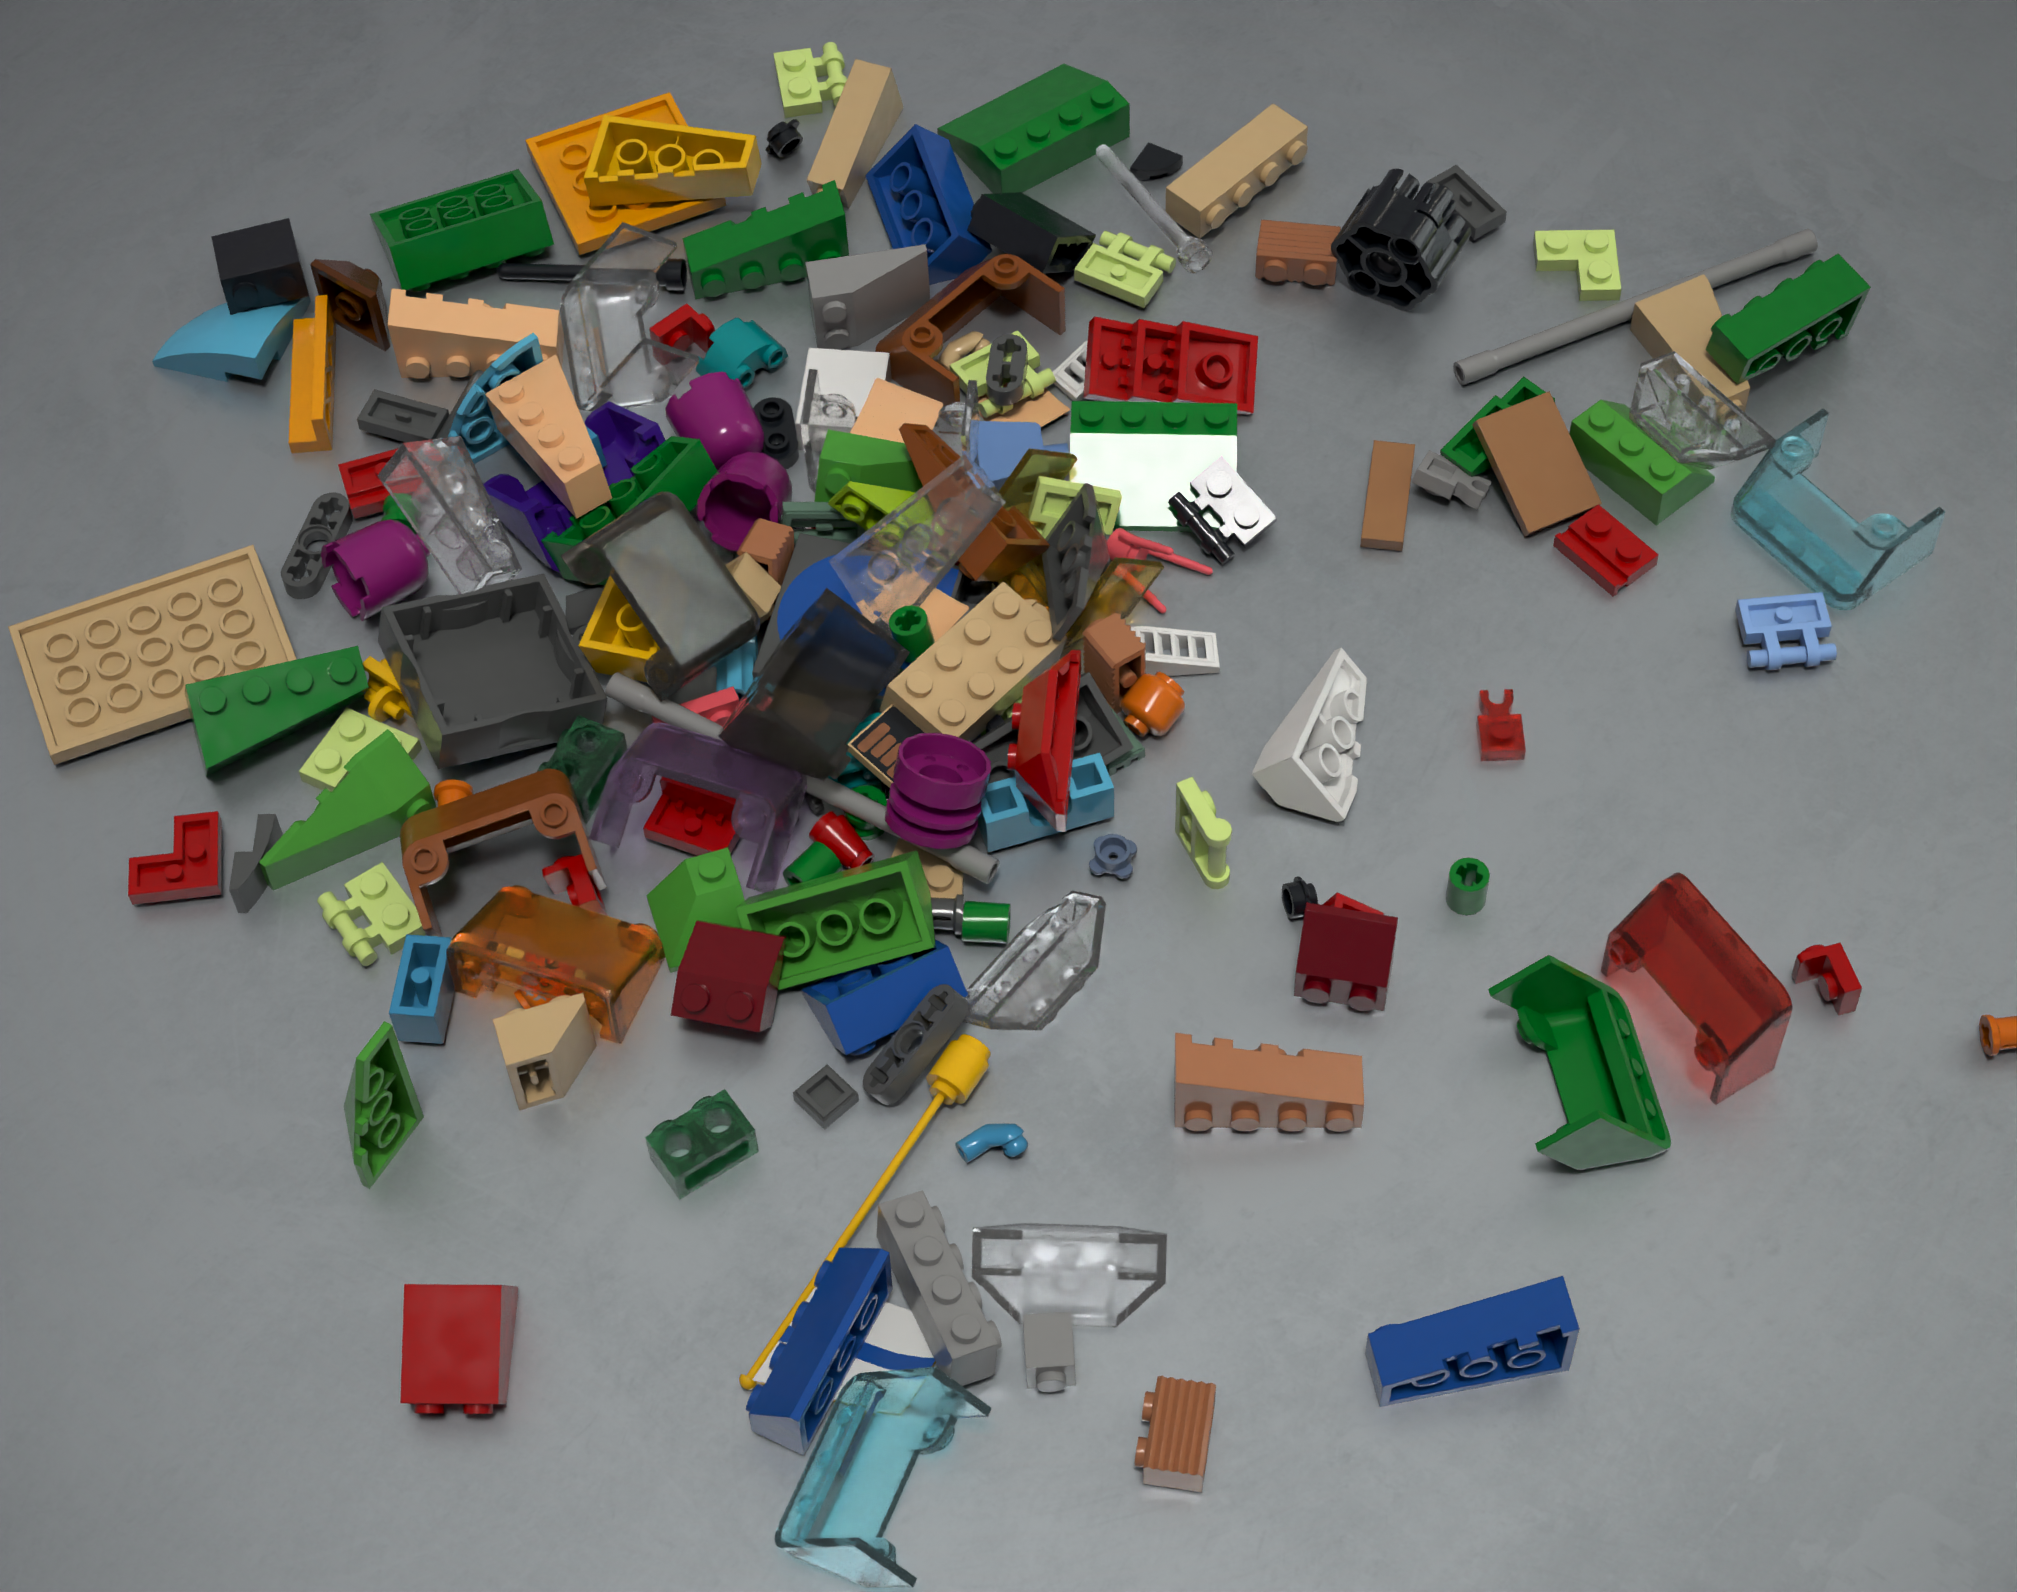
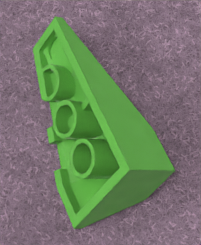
[259,729,436,891]
[344,1021,424,1189]

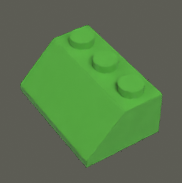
[1569,400,1715,526]

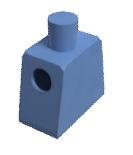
[973,421,1070,505]

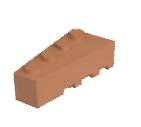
[1174,1033,1364,1132]

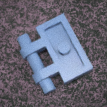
[1735,592,1837,670]

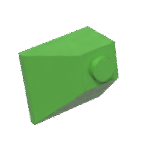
[646,847,745,973]

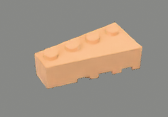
[388,288,564,379]
[485,354,612,519]

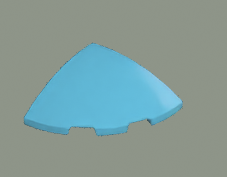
[152,296,311,382]
[446,333,543,477]

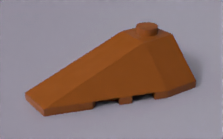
[899,423,1050,581]

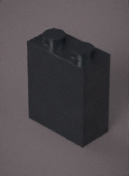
[967,192,1096,274]
[211,218,309,315]

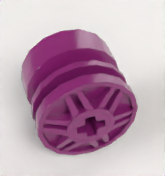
[885,733,991,849]

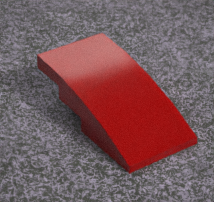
[1083,316,1258,415]

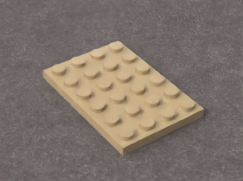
[8,545,297,765]

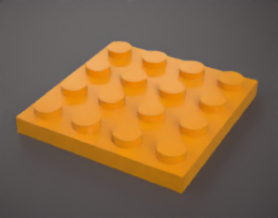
[525,92,726,255]

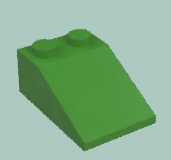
[814,429,926,532]

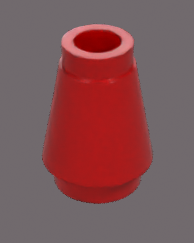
[809,811,875,869]

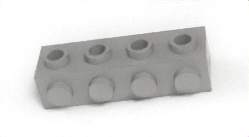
[876,1190,1002,1390]

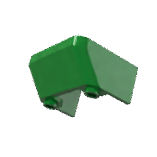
[1488,955,1671,1170]

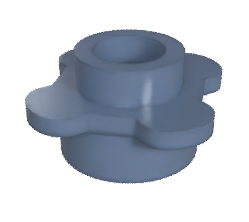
[1089,834,1137,879]

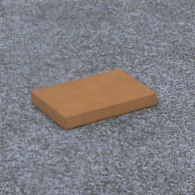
[1472,391,1602,537]

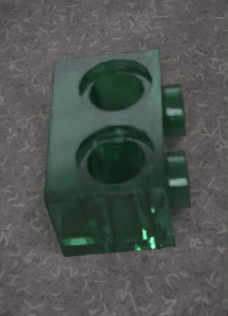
[537,715,629,824]
[645,1089,759,1200]

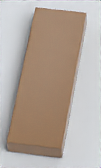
[1360,440,1415,551]

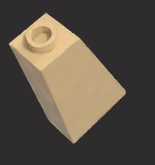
[807,59,903,208]
[1630,274,1750,429]

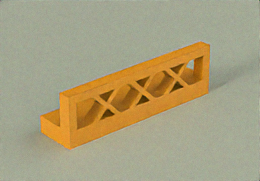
[288,295,336,453]

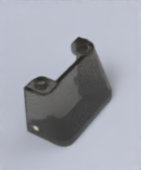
[561,492,760,702]
[717,588,910,781]

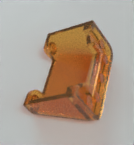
[446,885,665,1044]

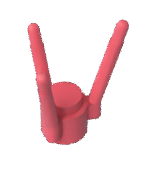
[1107,528,1213,614]

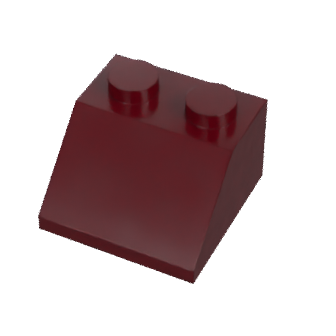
[1294,902,1398,1011]
[671,920,786,1032]

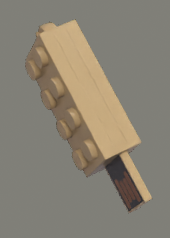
[846,582,1067,788]

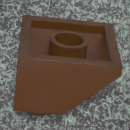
[310,259,390,351]

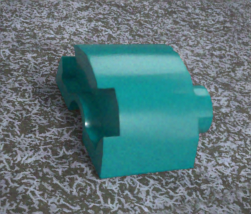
[696,318,788,389]

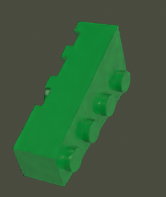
[682,180,849,300]
[1705,253,1871,384]
[541,436,717,585]
[185,646,369,777]

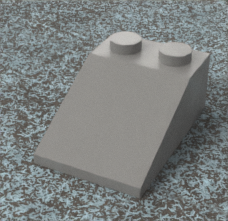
[805,244,930,350]

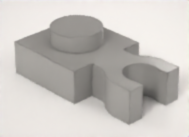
[1412,450,1492,510]

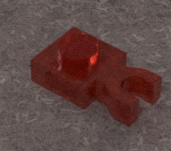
[1476,689,1526,761]

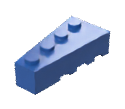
[1365,1276,1580,1407]

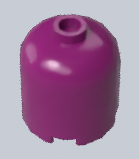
[665,372,764,471]
[697,451,792,551]
[321,519,430,621]

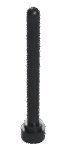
[497,258,687,291]

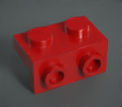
[643,773,747,856]

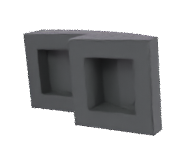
[229,814,283,913]

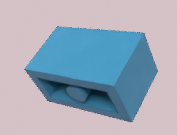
[389,934,460,1044]

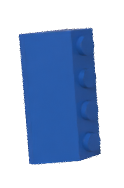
[865,124,993,285]
[746,1247,893,1455]

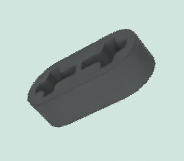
[986,334,1028,406]

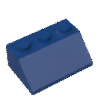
[801,939,968,1055]

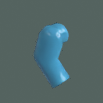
[955,1124,1028,1163]

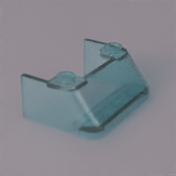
[1731,408,1945,610]
[775,1367,992,1588]

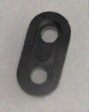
[753,397,799,469]

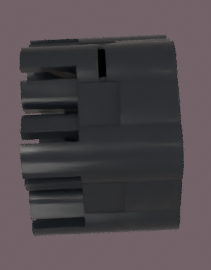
[1331,169,1471,311]

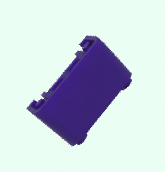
[477,401,666,573]

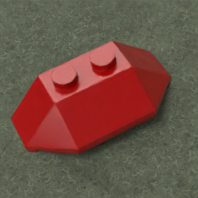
[1007,650,1082,832]

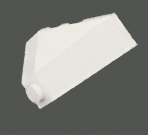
[1252,647,1367,822]

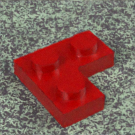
[128,811,222,905]

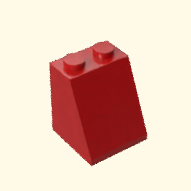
[400,1284,518,1414]

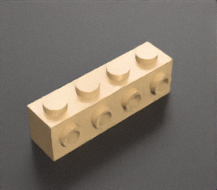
[1165,104,1308,239]

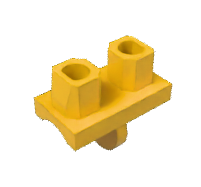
[363,656,414,722]

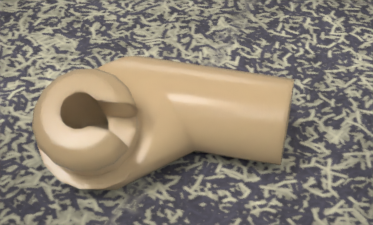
[937,331,991,371]

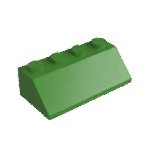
[736,850,936,990]

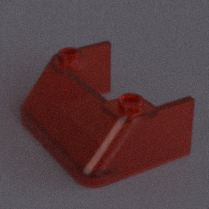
[1601,872,1793,1105]

